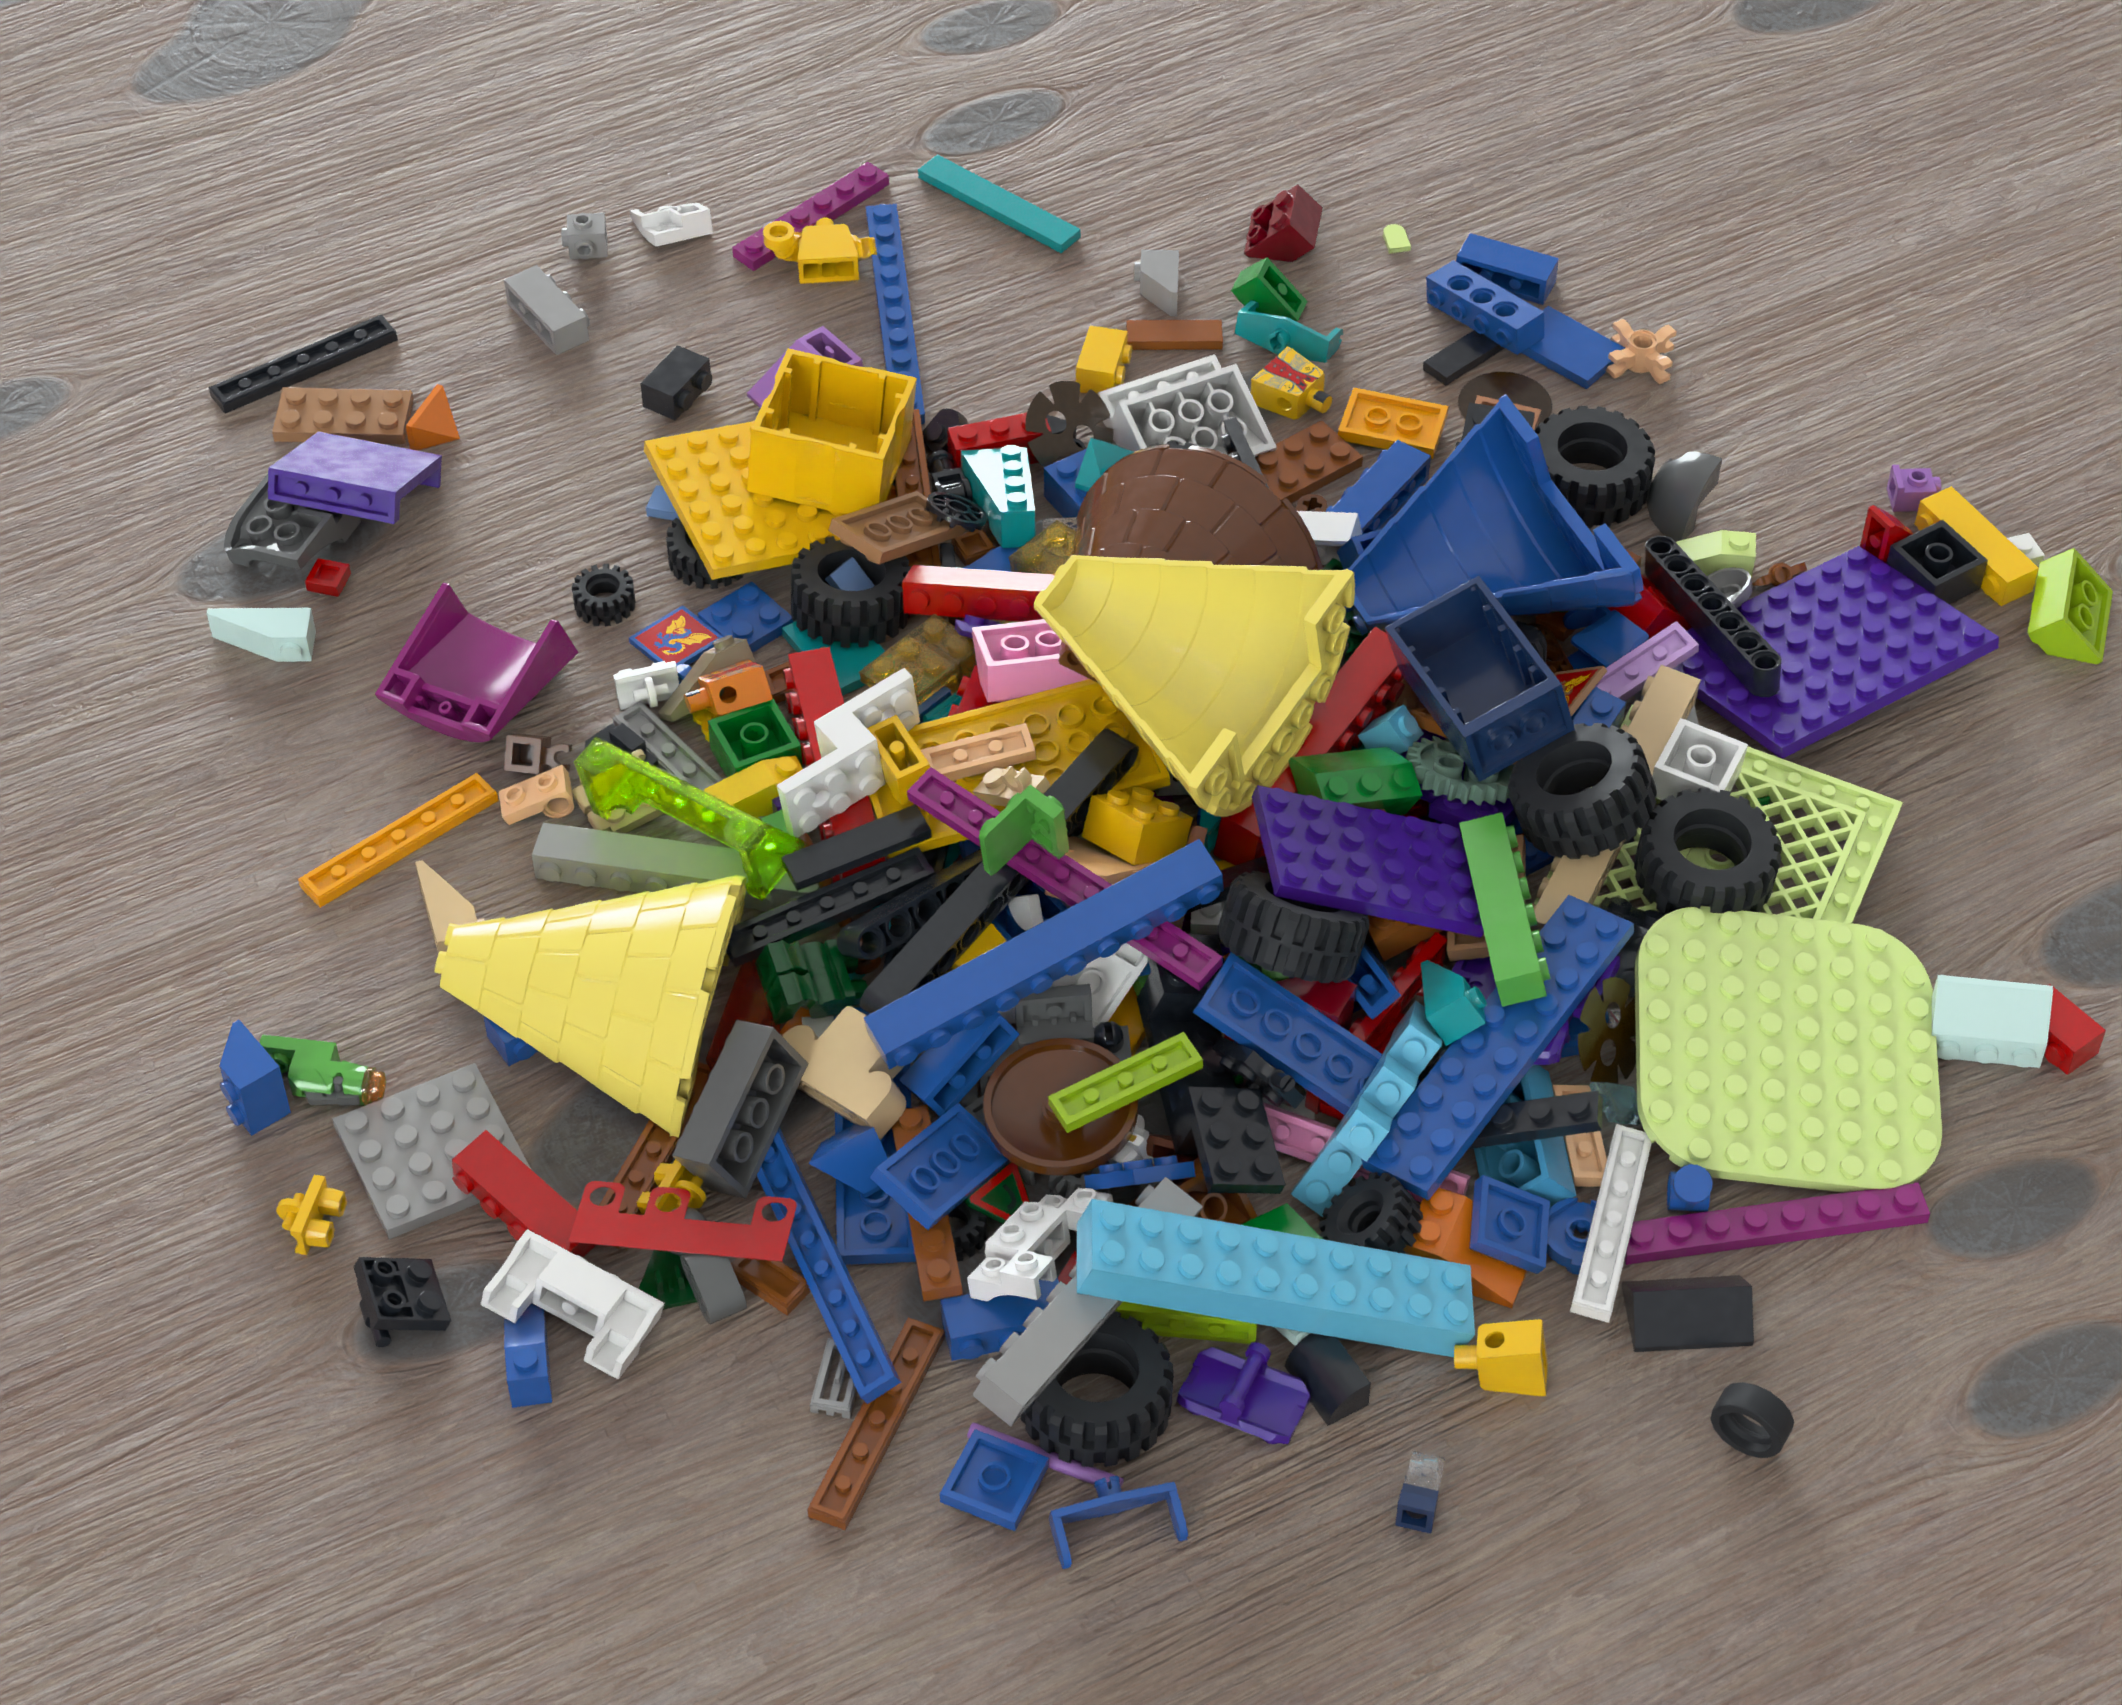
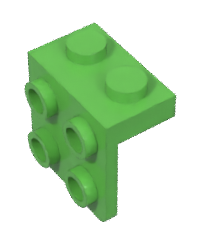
[979,784,1069,876]

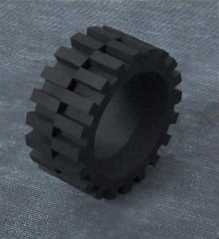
[791,536,911,648]

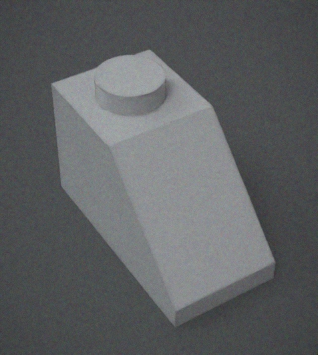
[1134,249,1179,316]

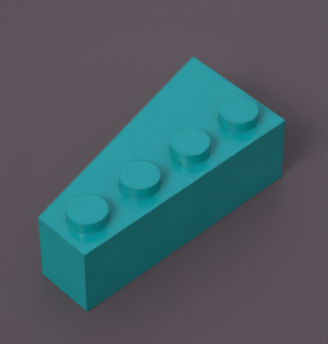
[961,445,1036,548]

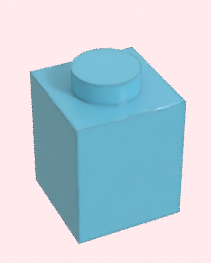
[1358,704,1424,754]

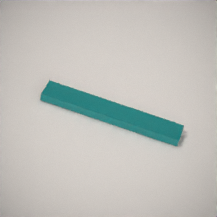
[918,154,1081,253]

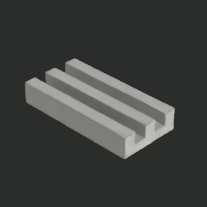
[810,1338,857,1419]

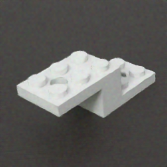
[777,668,920,839]

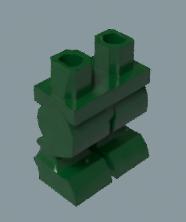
[755,939,868,1025]

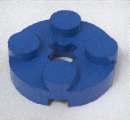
[1547,1198,1597,1275]

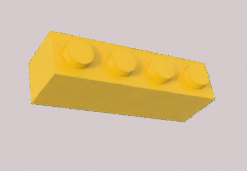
[1914,486,2039,606]

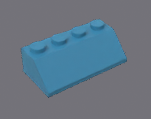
[1474,1065,1576,1208]

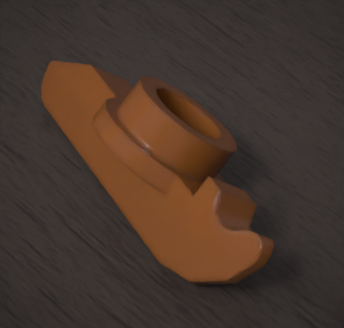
[1752,562,1807,586]

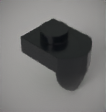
[922,408,969,452]

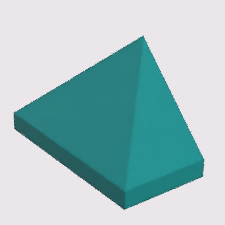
[1075,438,1133,492]

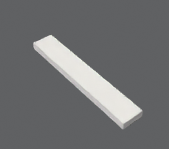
[1570,1124,1652,1323]

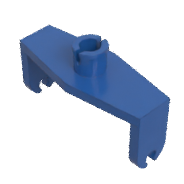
[1048,1476,1188,1569]

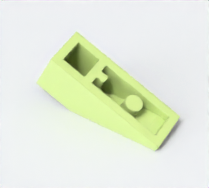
[1676,530,1756,578]

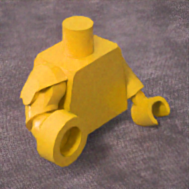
[763,218,877,284]

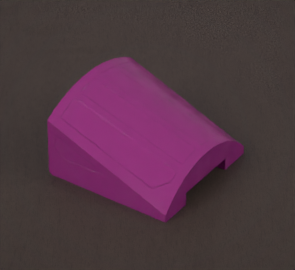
[375,582,579,742]

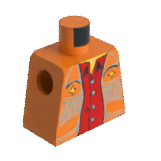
[684,659,773,716]

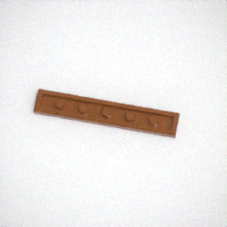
[599,1062,714,1249]
[807,1317,945,1531]

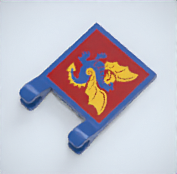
[629,605,723,684]

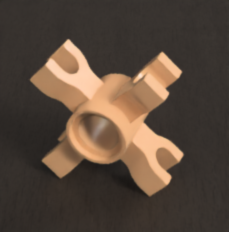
[1606,319,1677,384]

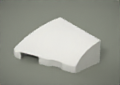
[630,203,713,247]

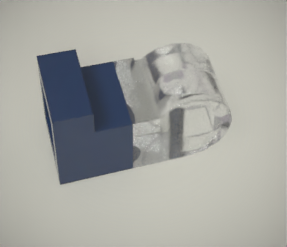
[1395,1451,1445,1534]

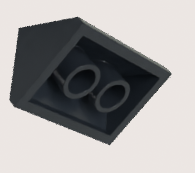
[1622,1275,1754,1352]

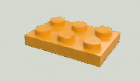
[1338,387,1449,459]

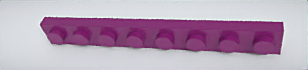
[1624,1183,1930,1265]

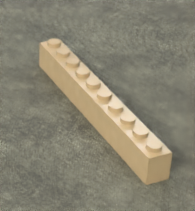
[1531,665,1701,932]

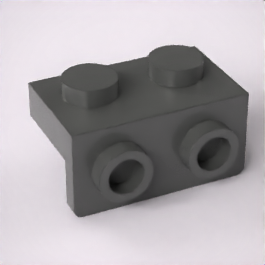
[1015,984,1094,1048]

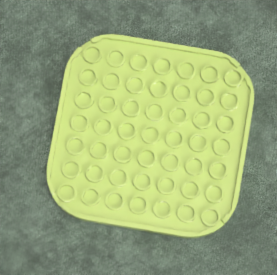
[1635,906,1942,1193]

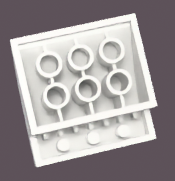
[1098,354,1277,457]

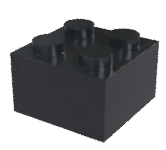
[1886,520,1988,604]

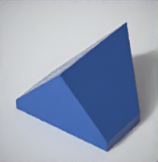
[808,1124,888,1198]

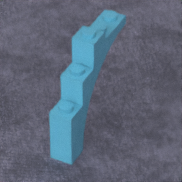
[1291,1001,1442,1217]

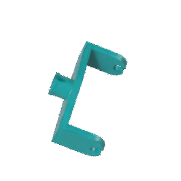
[1234,300,1343,363]

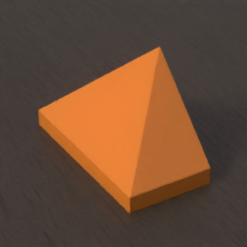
[406,384,460,451]

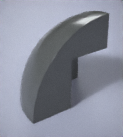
[1647,452,1722,542]

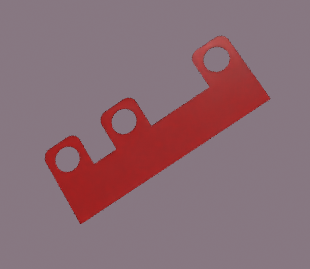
[568,1181,797,1262]

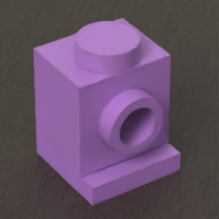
[1887,465,1941,512]

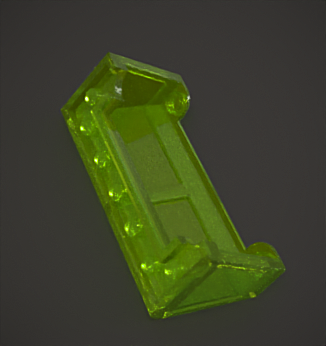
[574,737,805,901]

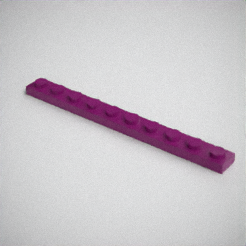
[907,767,1223,991]

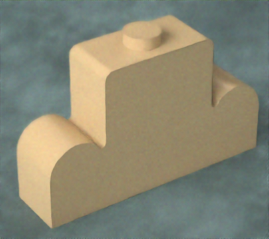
[782,1006,906,1140]

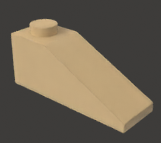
[415,860,485,954]

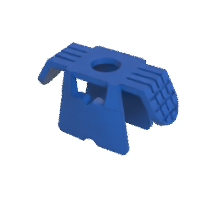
[1563,607,1649,670]

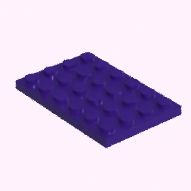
[1252,785,1484,938]

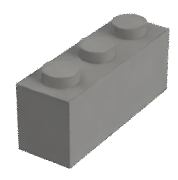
[504,265,590,355]

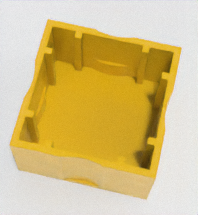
[747,348,917,514]

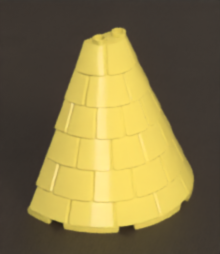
[1034,555,1355,817]
[435,875,747,1138]

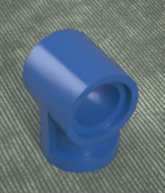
[1667,1164,1713,1212]

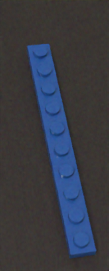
[866,204,925,424]
[757,1127,901,1404]

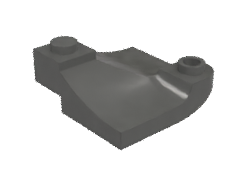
[224,474,361,570]

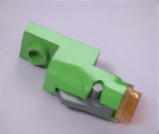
[260,1034,386,1106]

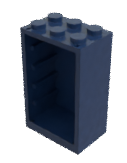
[1385,576,1575,782]

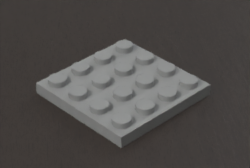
[332,1063,531,1239]

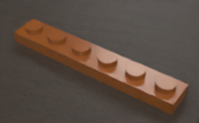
[892,1105,963,1302]

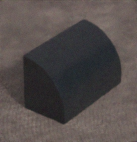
[1285,1333,1371,1426]

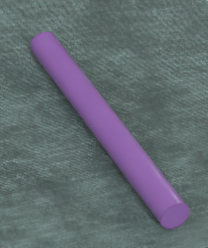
[967,1422,1124,1486]

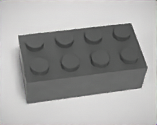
[672,1020,809,1199]

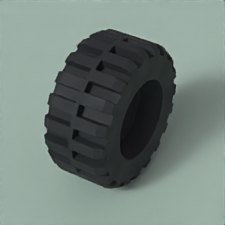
[1534,406,1655,529]
[1508,723,1657,859]
[1634,788,1782,915]
[1217,871,1370,983]
[1020,1311,1174,1467]

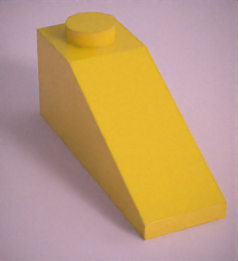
[690,756,803,825]

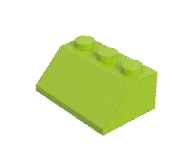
[2028,548,2113,665]

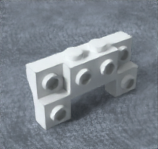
[967,1188,1113,1301]
[481,1229,664,1380]

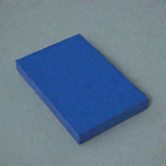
[1521,306,1625,389]

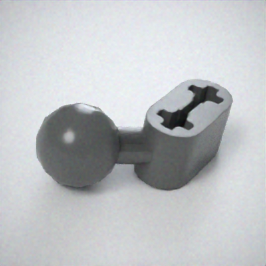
[670,1207,747,1324]

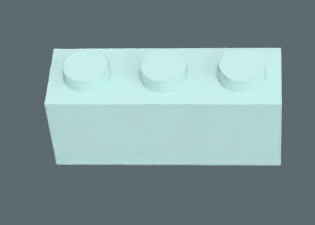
[1932,975,2053,1068]

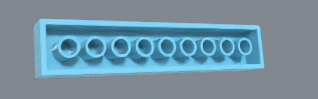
[1077,1199,1475,1357]

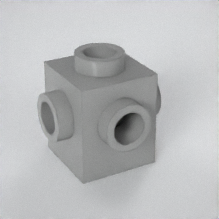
[561,213,608,259]

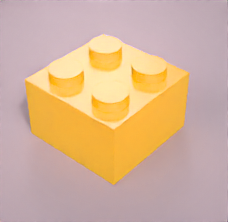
[1082,787,1193,866]

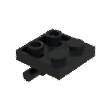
[353,1257,451,1347]

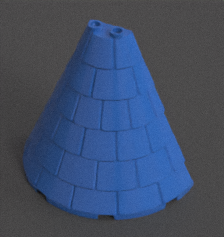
[1345,395,1644,636]

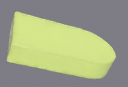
[1383,224,1411,253]

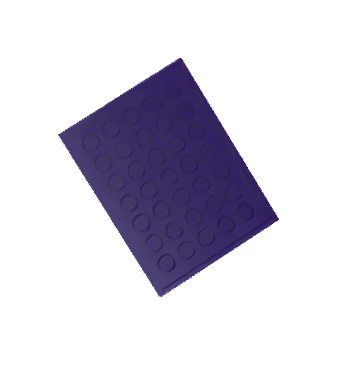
[1673,546,1999,759]

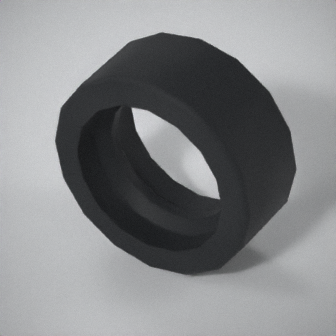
[1710,1382,1794,1458]

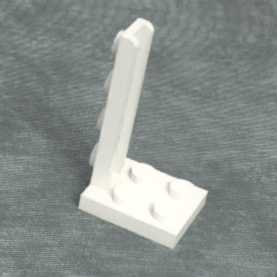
[1051,900,1148,1028]

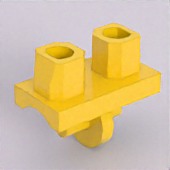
[637,1159,706,1215]
[276,1174,347,1255]

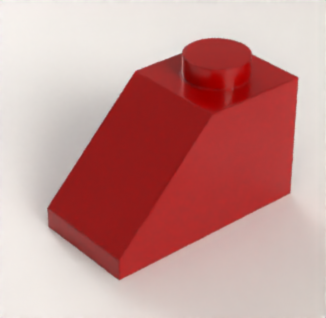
[1860,505,1913,563]
[2044,984,2106,1075]

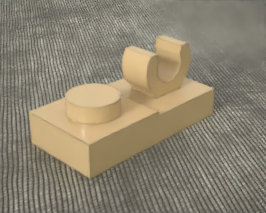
[973,766,1051,807]

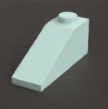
[207,608,316,662]

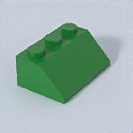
[1288,747,1423,815]

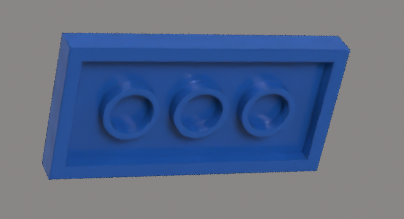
[870,1103,1010,1230]

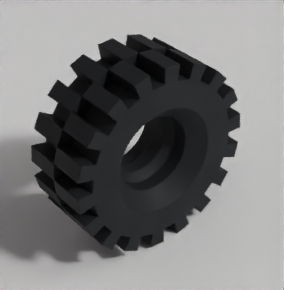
[666,518,743,589]
[1319,1172,1423,1254]

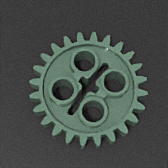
[1406,736,1515,805]

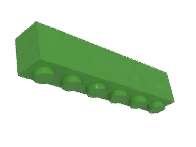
[1459,812,1551,1007]

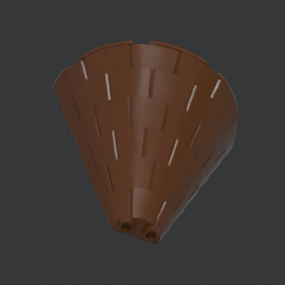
[1058,444,1322,682]

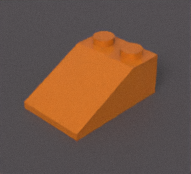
[1403,1187,1527,1309]

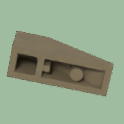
[658,635,756,721]

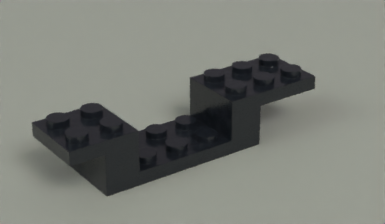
[1136,934,1286,1194]

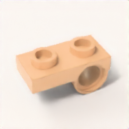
[499,765,574,825]

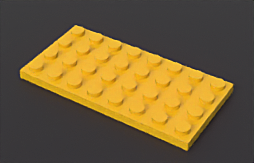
[869,679,1171,859]

